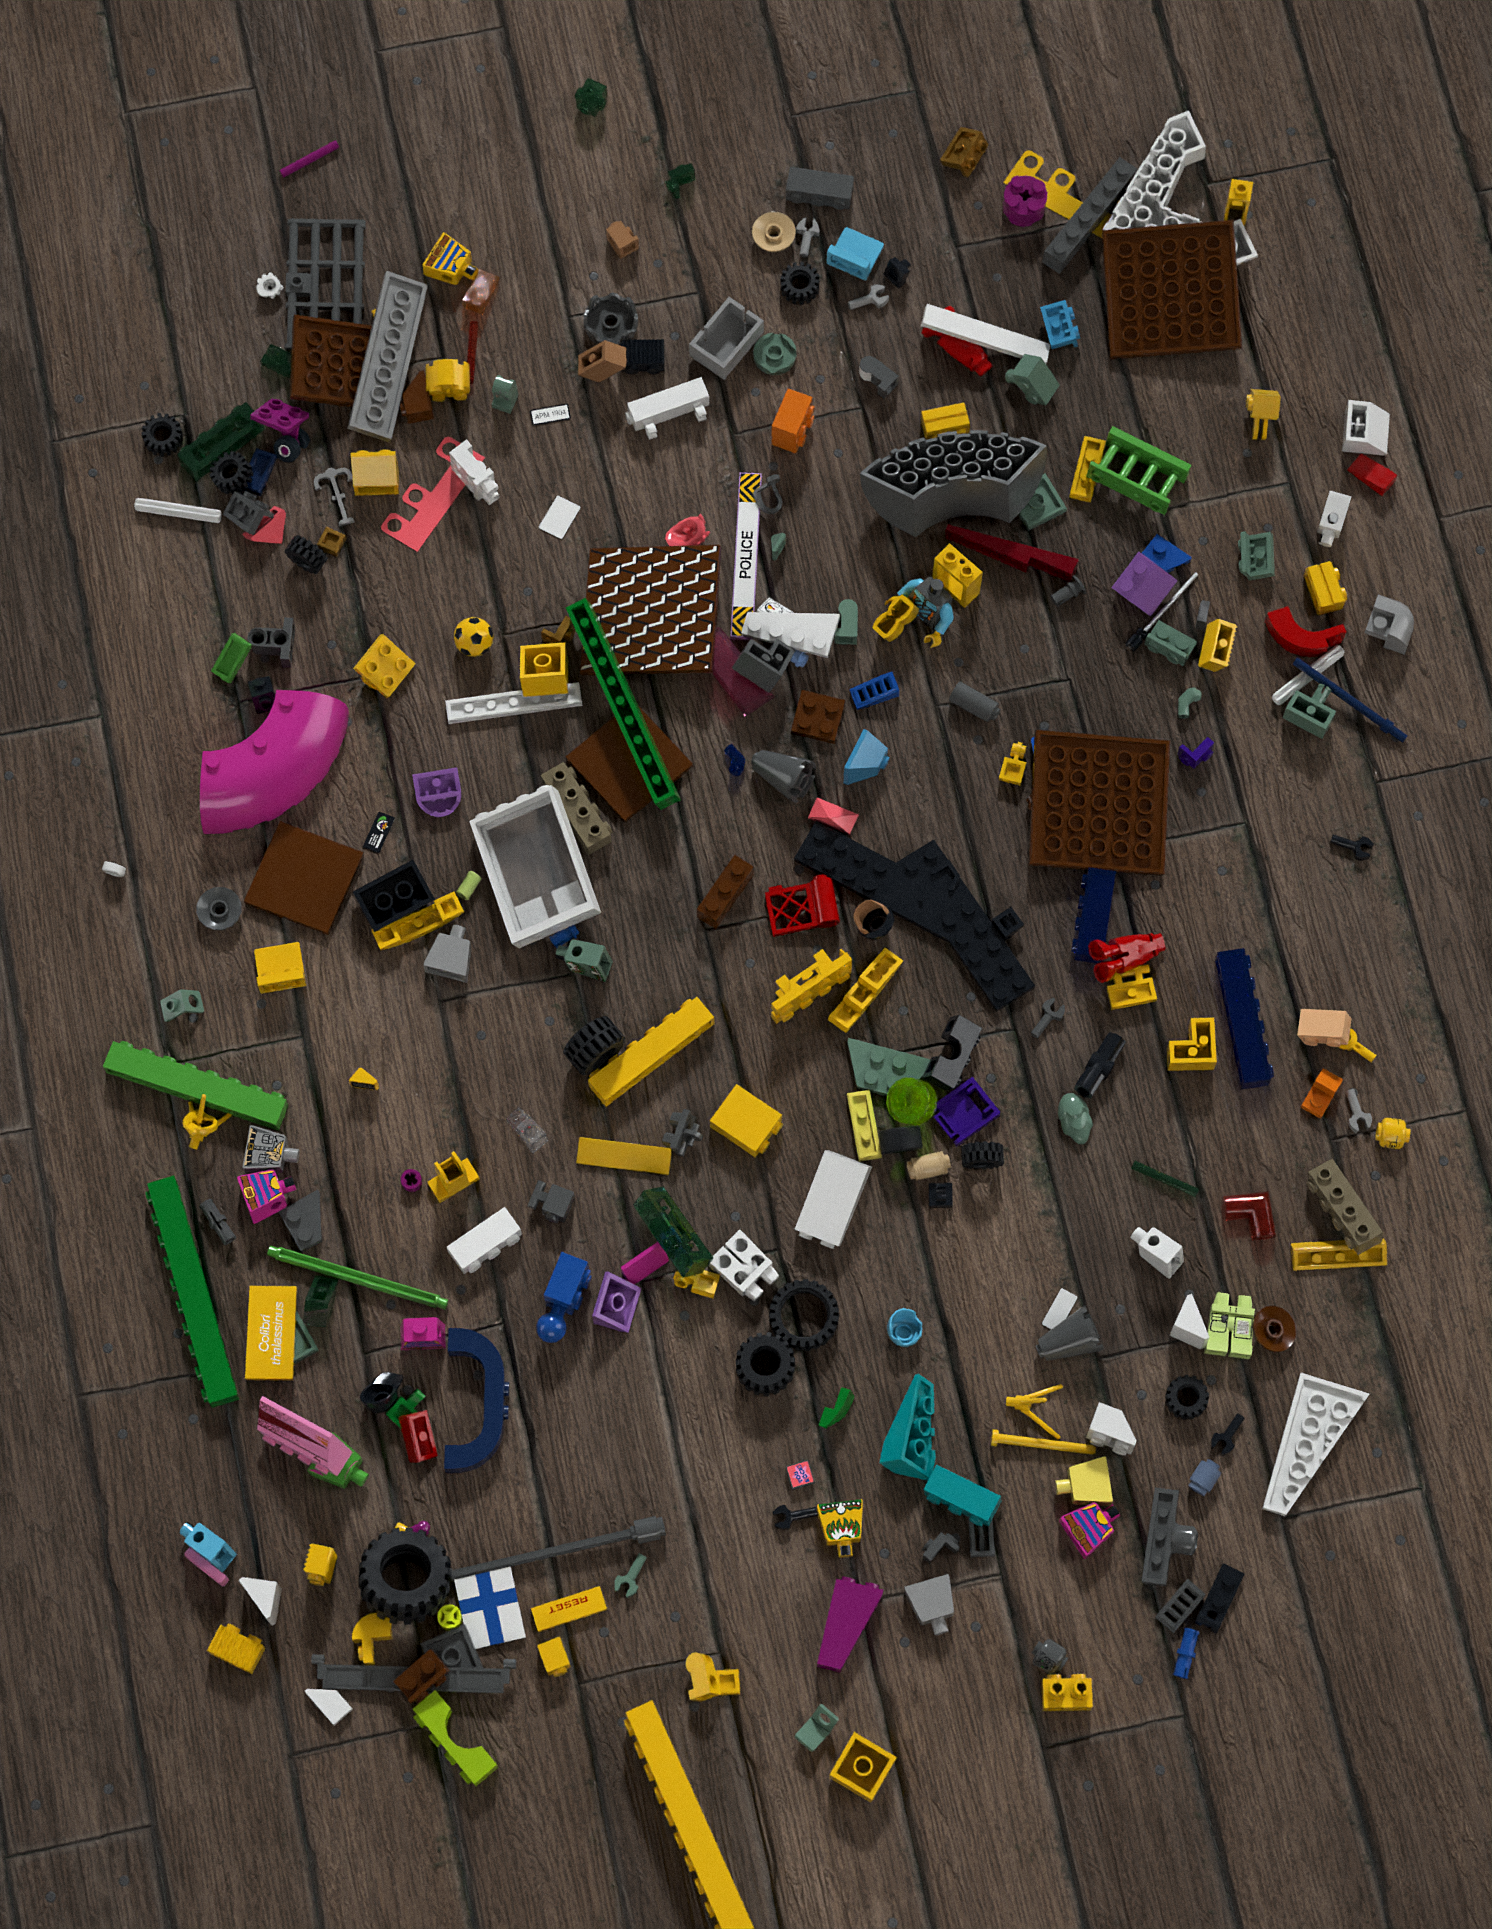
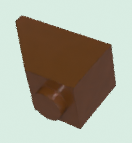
[400,370,434,424]

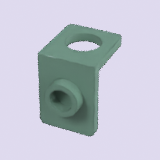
[160,989,204,1022]
[794,1704,839,1752]

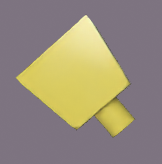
[1055,1457,1113,1506]

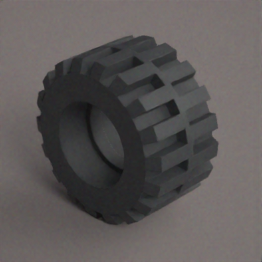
[563,1016,626,1075]
[736,1332,795,1396]

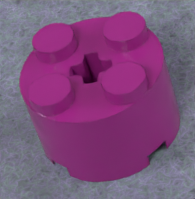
[1002,176,1047,227]

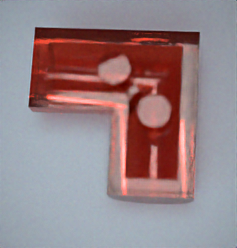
[1222,1191,1276,1241]

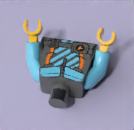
[885,577,954,648]

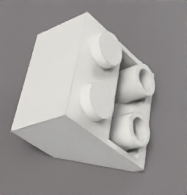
[1342,400,1390,456]
[1086,1402,1136,1456]

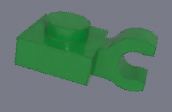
[385,1388,425,1429]

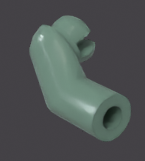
[1178,687,1202,719]

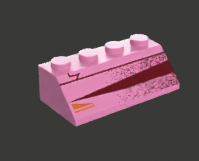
[257,1396,353,1476]

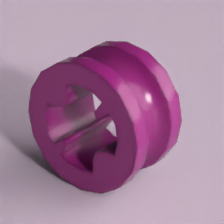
[401,1169,422,1192]

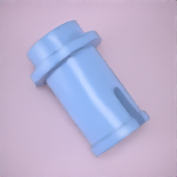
[790,649,809,668]

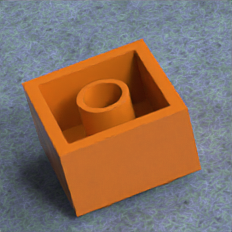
[771,389,815,453]

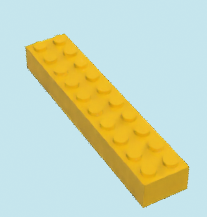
[623,1700,754,1929]

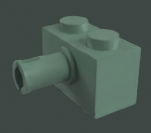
[1005,354,1060,405]
[1283,684,1336,739]

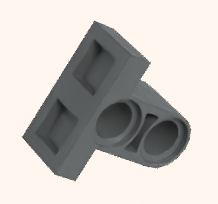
[247,617,295,668]

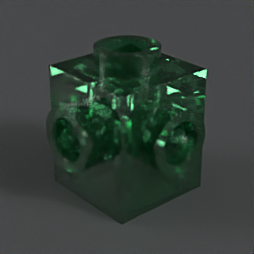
[574,78,608,117]

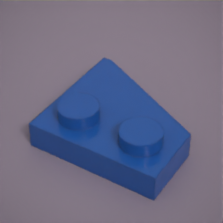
[1142,534,1192,573]

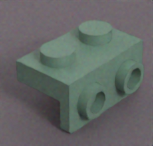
[1238,531,1275,581]

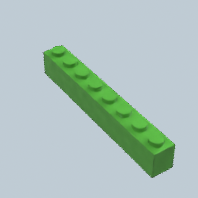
[103,1041,289,1131]

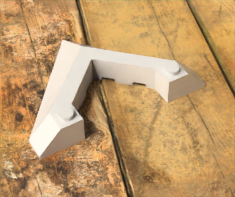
[1103,111,1258,265]

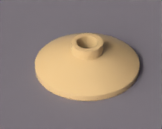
[752,212,795,252]

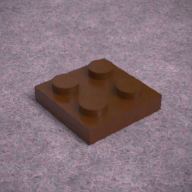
[791,690,845,744]

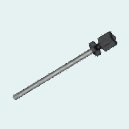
[1125,572,1198,651]

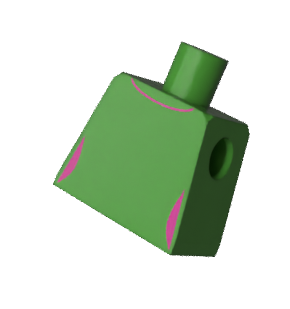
[307,1432,369,1489]

